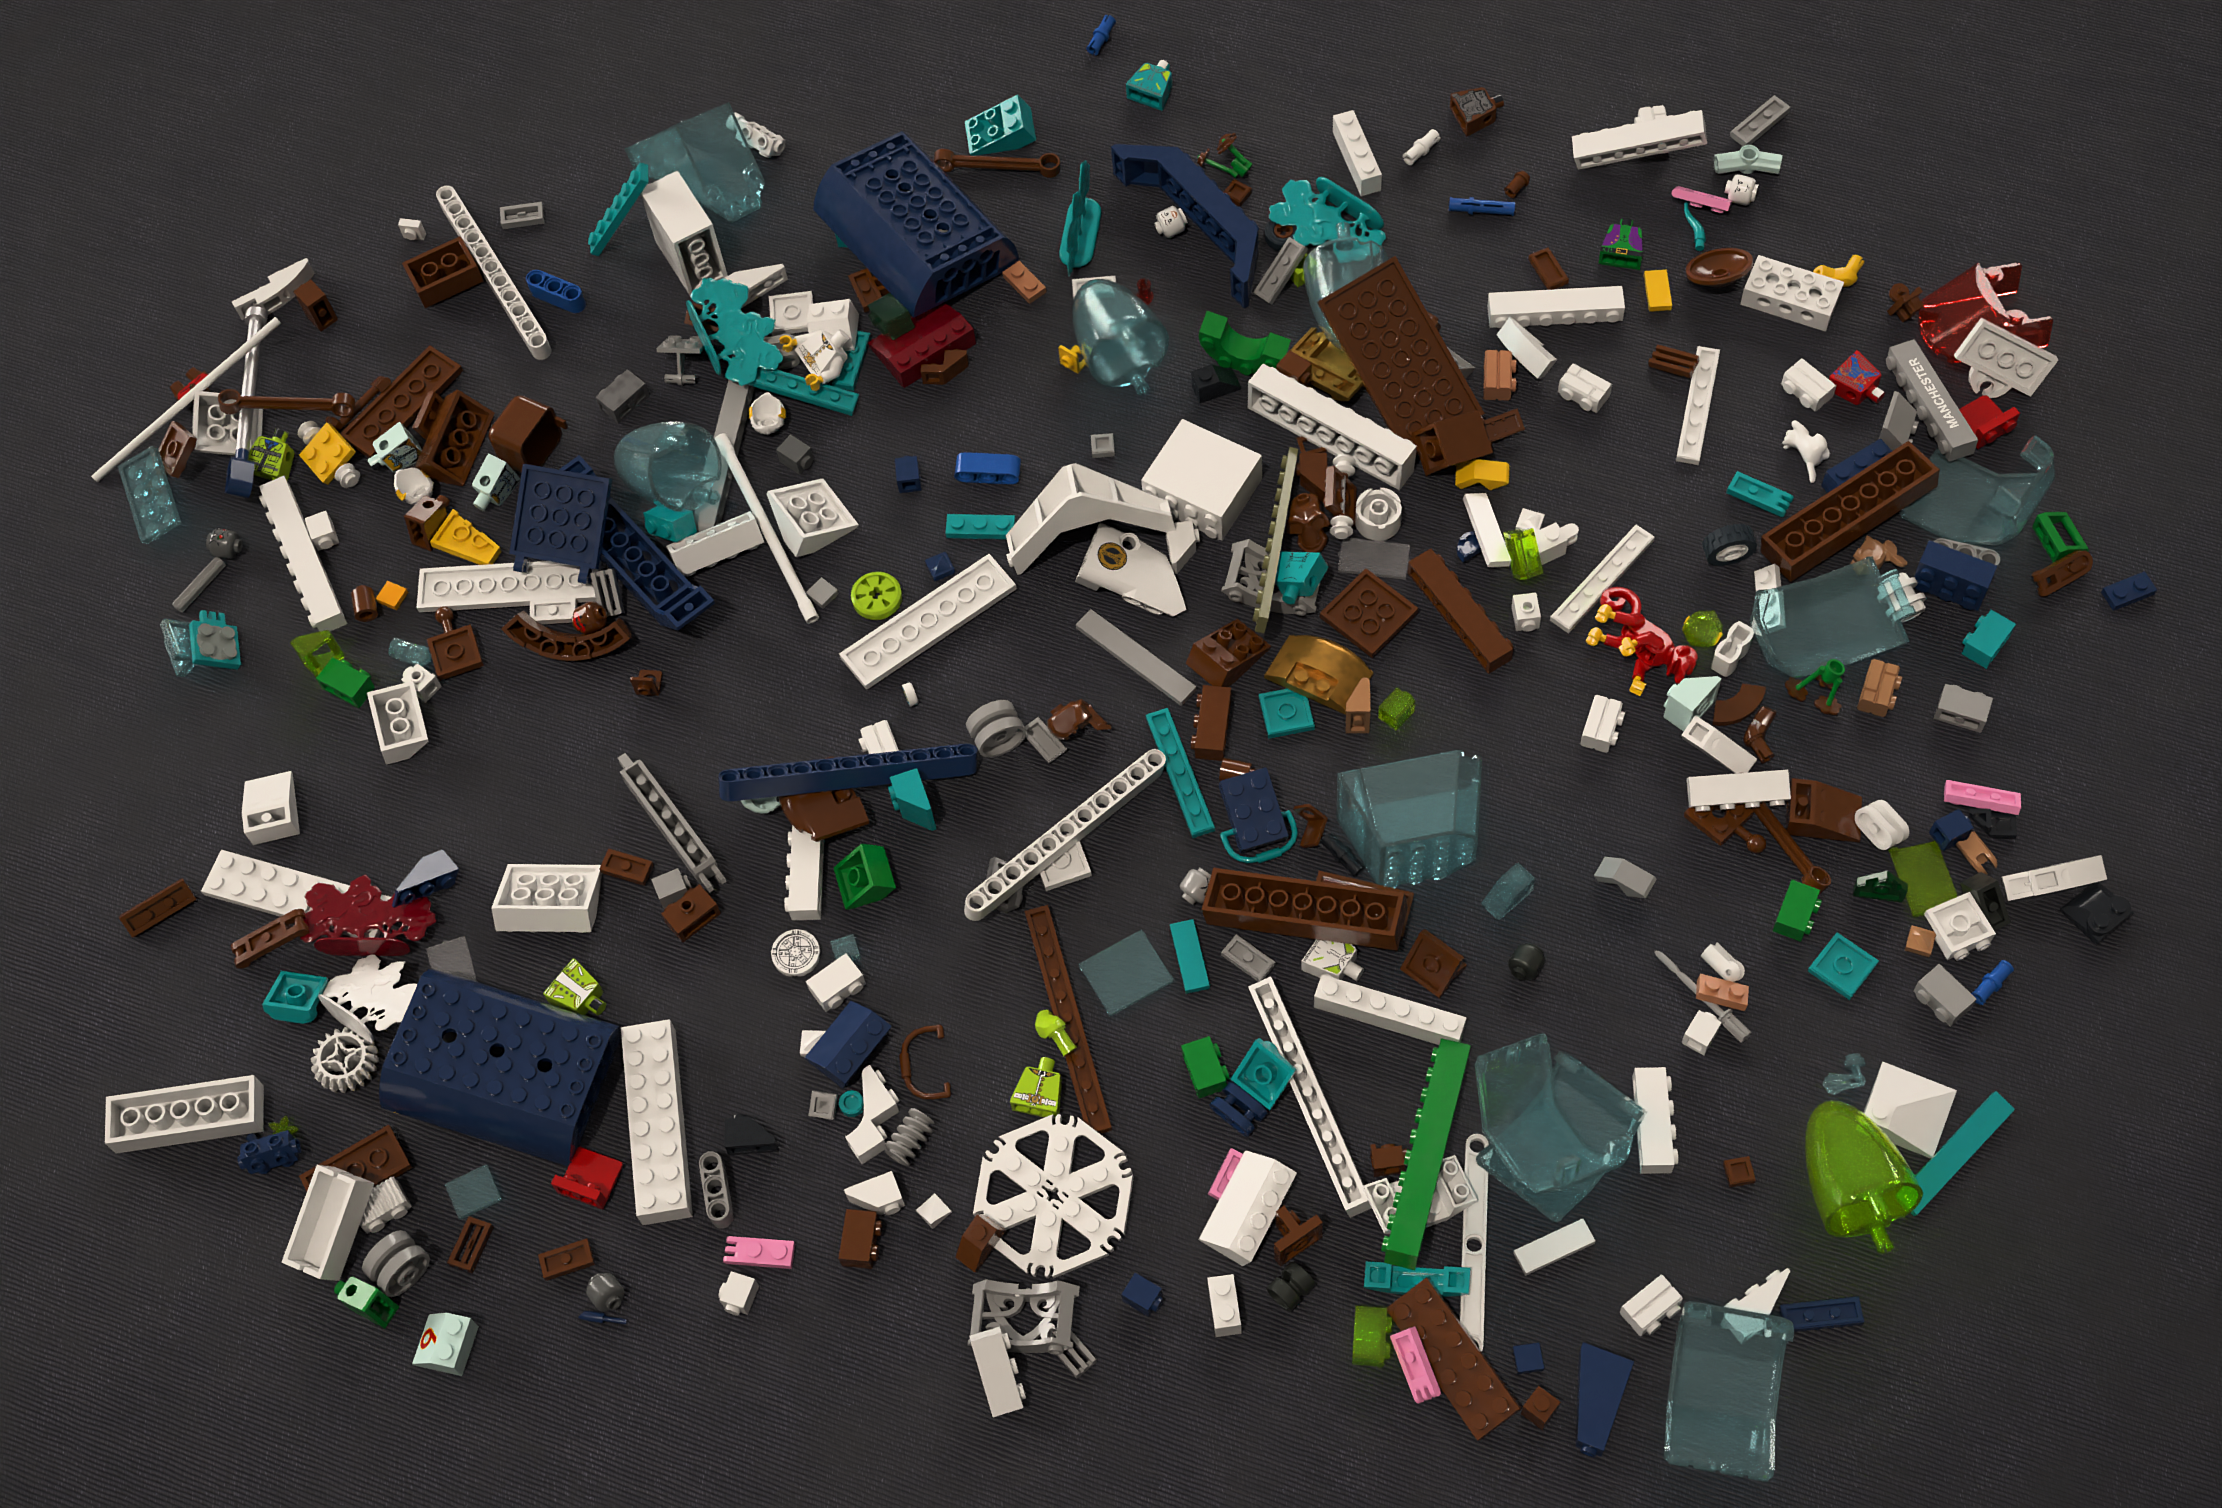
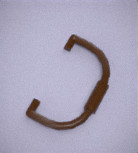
[899,1024,951,1100]

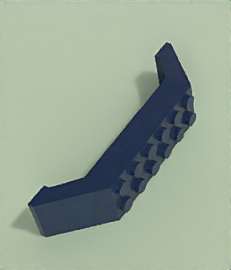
[1111,144,1259,309]
[559,455,715,630]

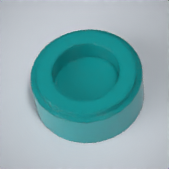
[839,1090,864,1117]

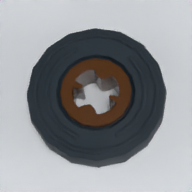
[1264,220,1297,251]

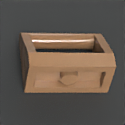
[1345,678,1370,733]

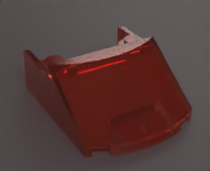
[1918,262,2053,364]

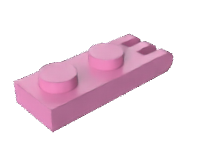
[1672,186,1732,213]
[723,1236,796,1269]
[1390,1326,1441,1404]

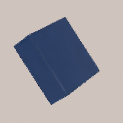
[1513,1343,1544,1375]

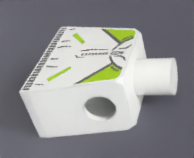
[1301,939,1364,981]

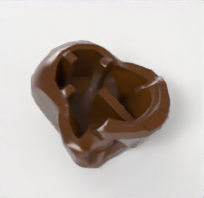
[1286,493,1331,553]
[1047,699,1112,740]

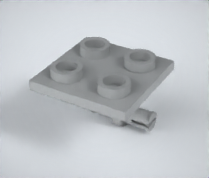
[656,335,704,386]

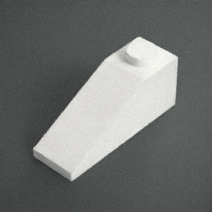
[724,264,788,308]

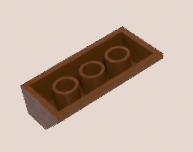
[414,390,495,486]

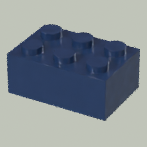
[1914,540,1997,611]
[1218,767,1288,854]

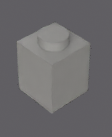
[651,868,692,909]

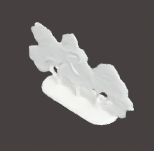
[318,955,417,1043]

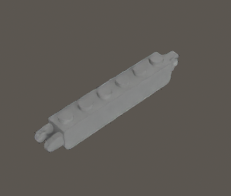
[618,753,726,893]

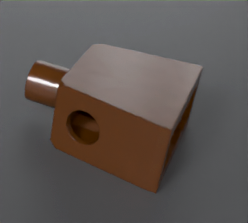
[404,495,450,551]

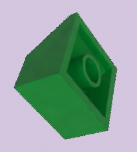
[833,844,896,910]

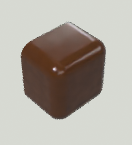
[489,395,568,473]

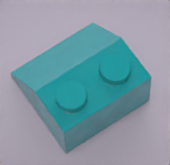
[888,768,936,831]

